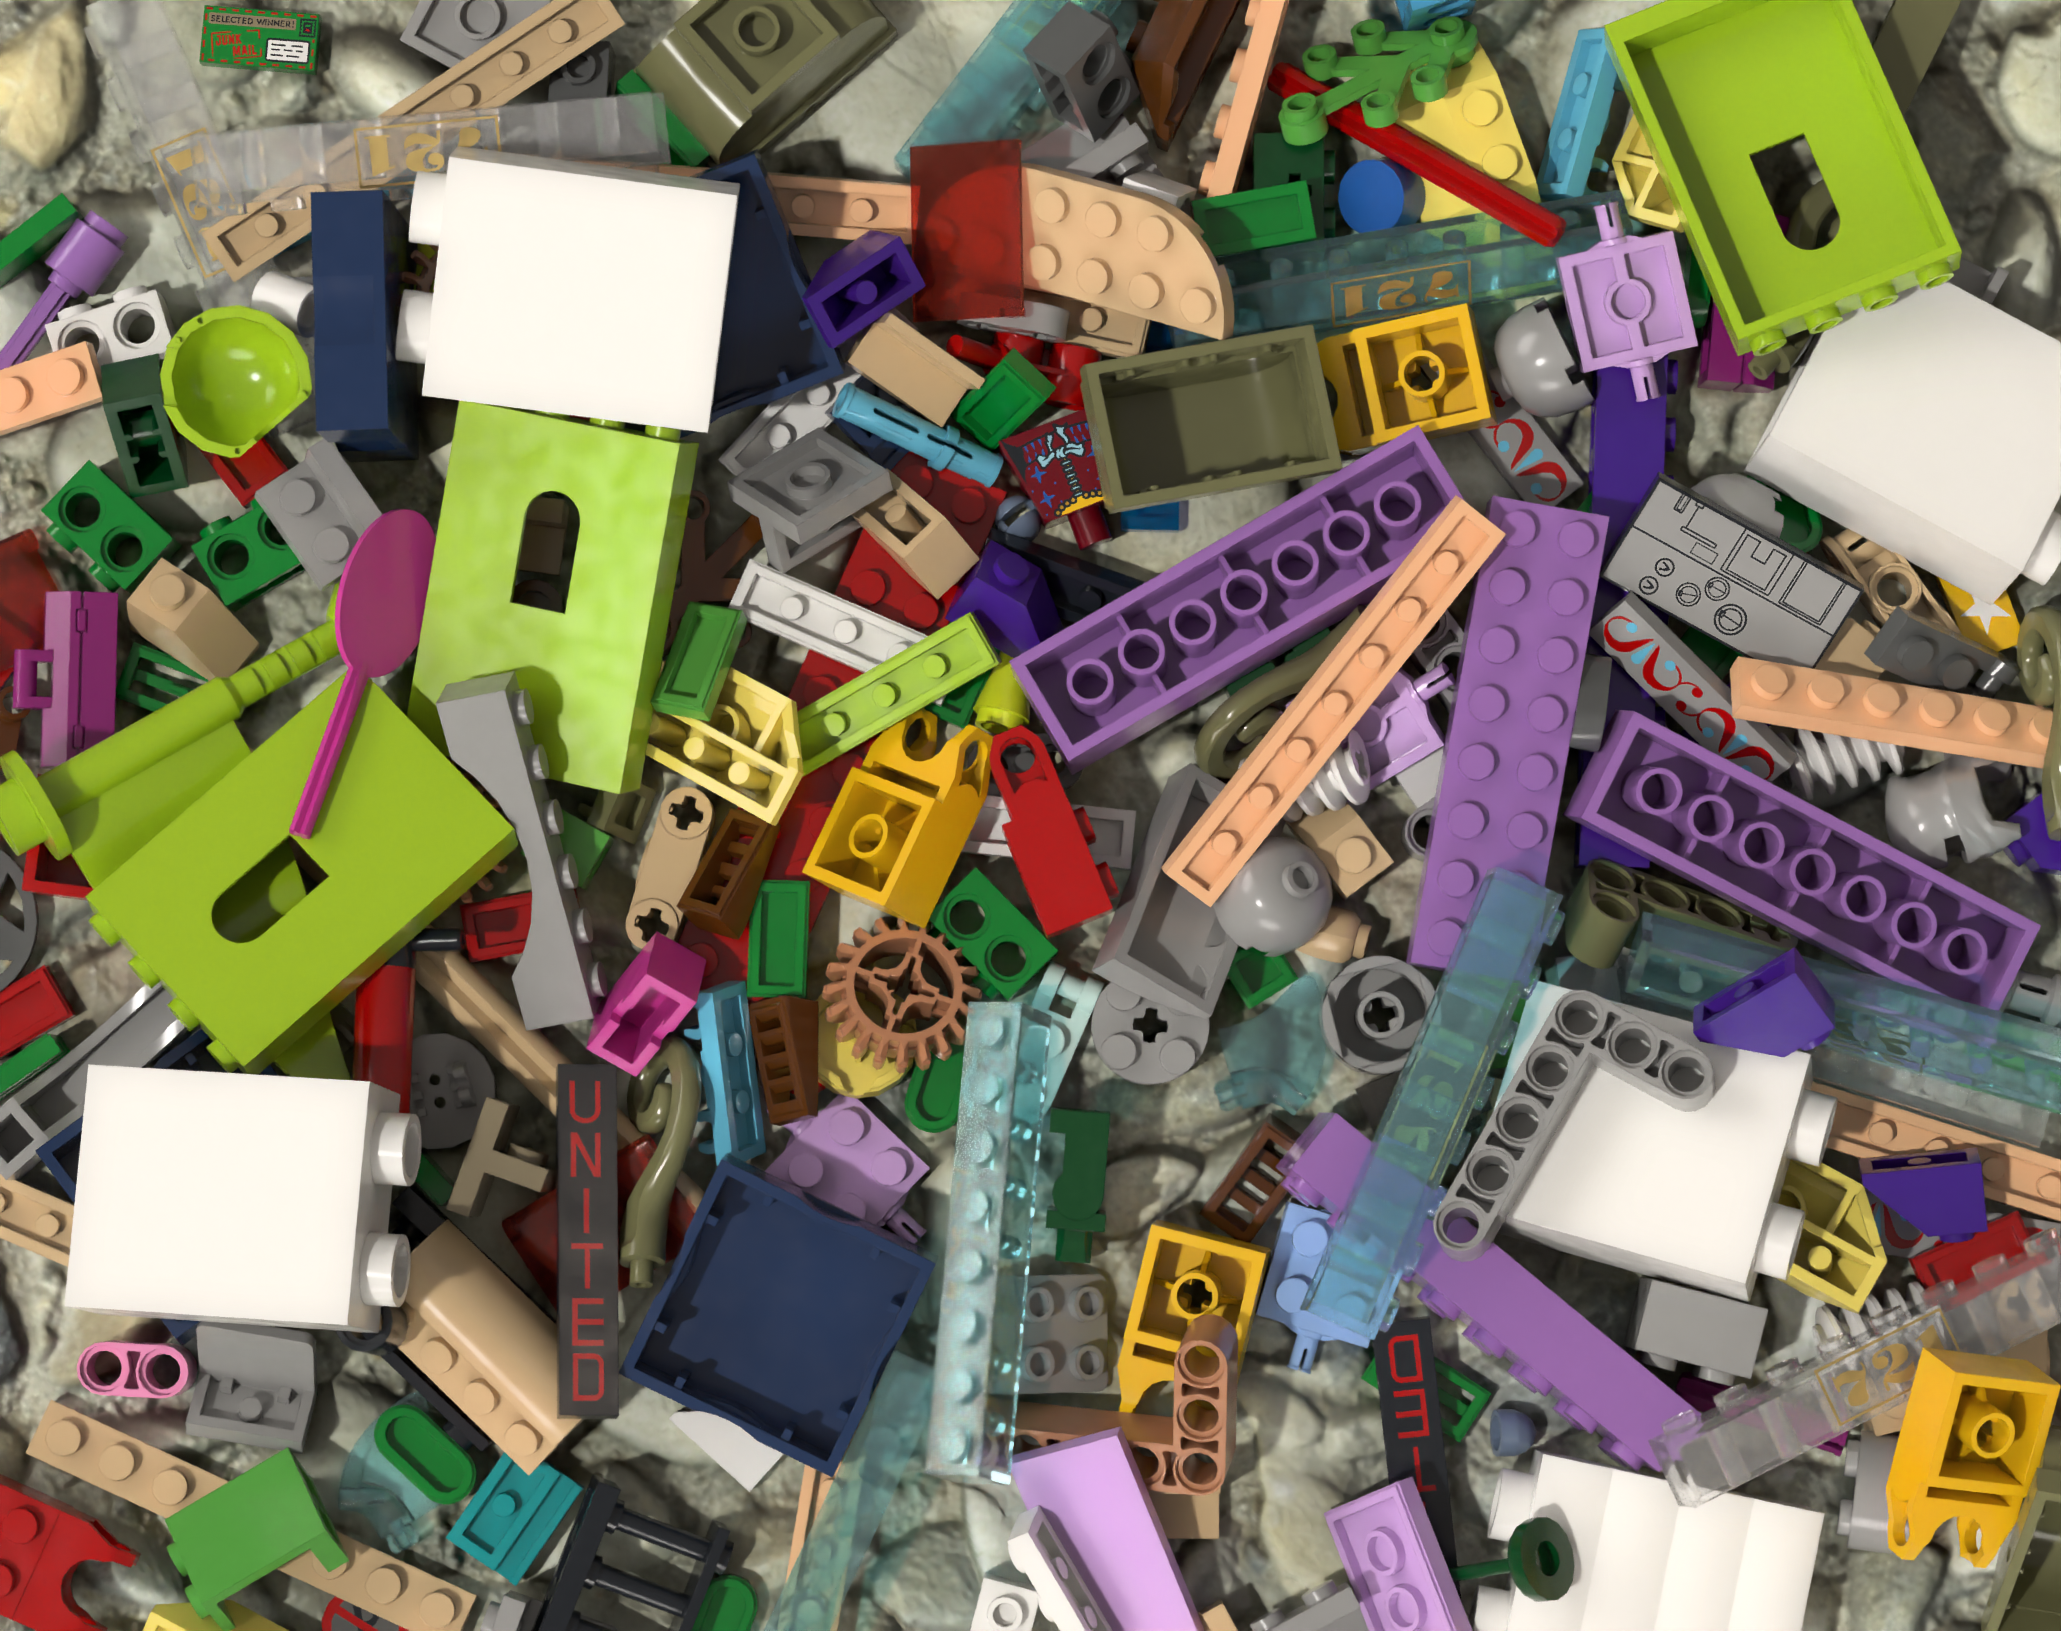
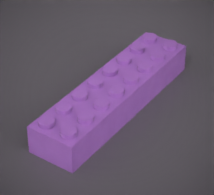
[1009,425,1465,775]
[1406,496,1610,985]
[1563,710,2041,1031]
[1275,1112,1704,1472]

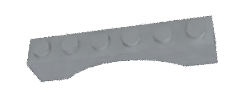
[436,671,608,1031]
[0,983,188,1180]

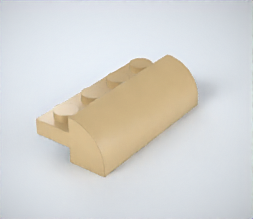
[379,1220,584,1475]

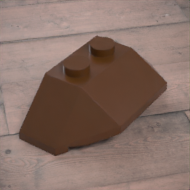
[1125,0,1242,152]

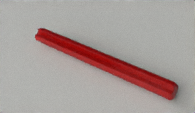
[1267,62,1567,247]

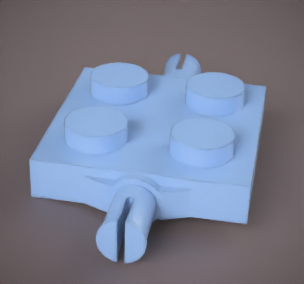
[1255,1202,1389,1374]

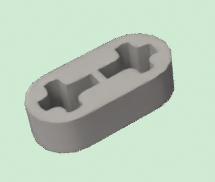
[957,292,1070,342]

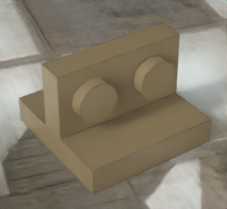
[446,1097,556,1217]

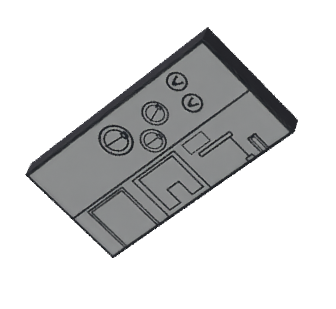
[1599,472,1864,669]

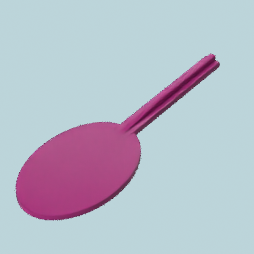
[289,509,436,839]

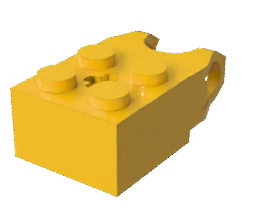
[1317,303,1498,457]
[802,708,993,929]
[1117,1219,1271,1413]
[1886,1347,2061,1568]

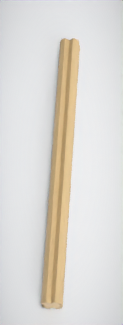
[247,745,705,1242]

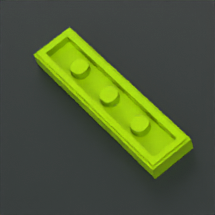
[797,611,1002,777]

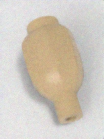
[1296,905,1372,963]

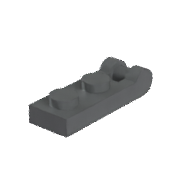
[1864,605,2020,699]

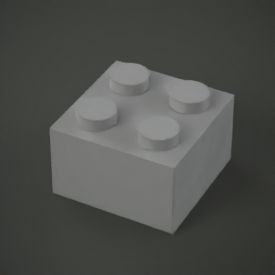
[1623,1277,1768,1387]

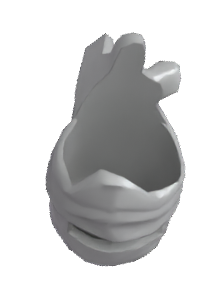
[1885,753,2022,869]

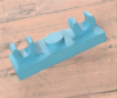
[1536,28,1624,202]
[684,981,766,1166]

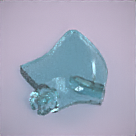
[1213,976,1326,1116]
[338,1391,441,1554]

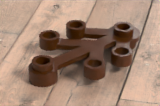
[662,490,763,658]

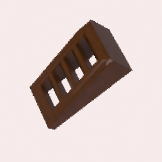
[676,808,781,940]
[749,996,819,1126]
[1199,1113,1301,1243]

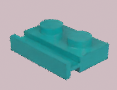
[446,1452,584,1586]

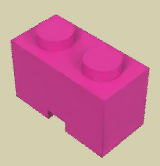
[586,931,706,1077]

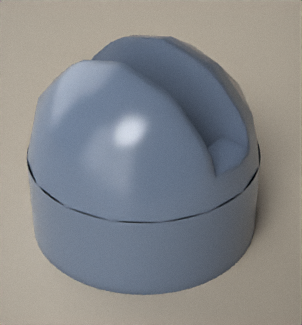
[995,495,1042,541]
[1490,1409,1536,1457]

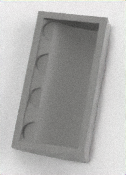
[1092,763,1286,1019]

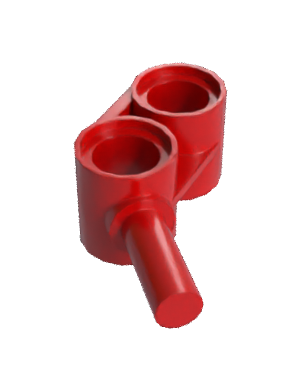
[946,332,1102,411]

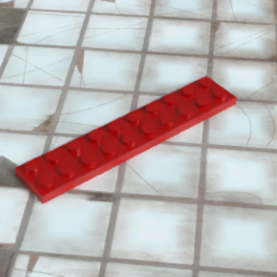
[678,451,1007,1007]

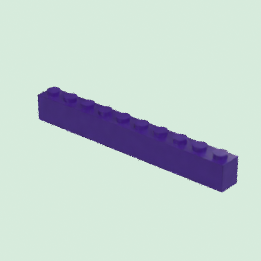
[1574,354,1678,871]

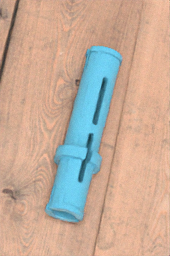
[832,382,1004,488]

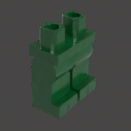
[1046,1107,1110,1264]

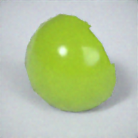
[160,305,312,458]

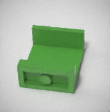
[165,1447,349,1631]

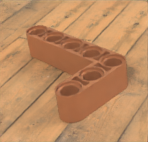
[940,1314,1238,1496]

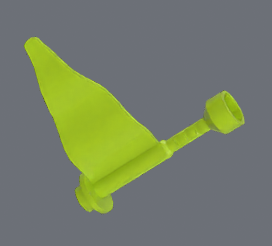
[0,581,419,1080]

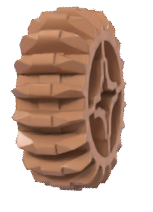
[822,917,982,1074]

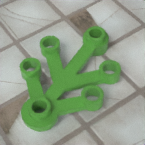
[1278,16,1479,146]

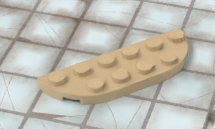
[916,163,1234,340]

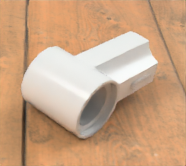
[251,270,314,338]

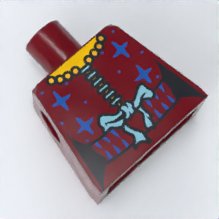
[999,409,1112,551]

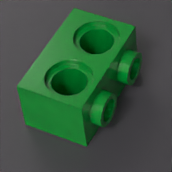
[41,460,182,594]
[191,498,306,612]
[928,867,1058,1002]

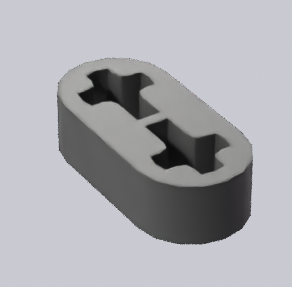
[1569,653,1612,753]

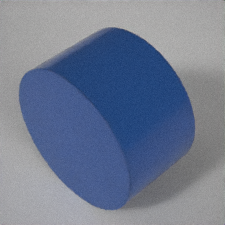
[1338,158,1426,236]

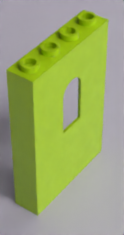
[1604,0,1962,356]
[407,400,699,794]
[85,671,518,1075]

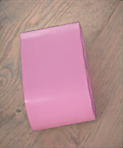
[77,1340,198,1398]

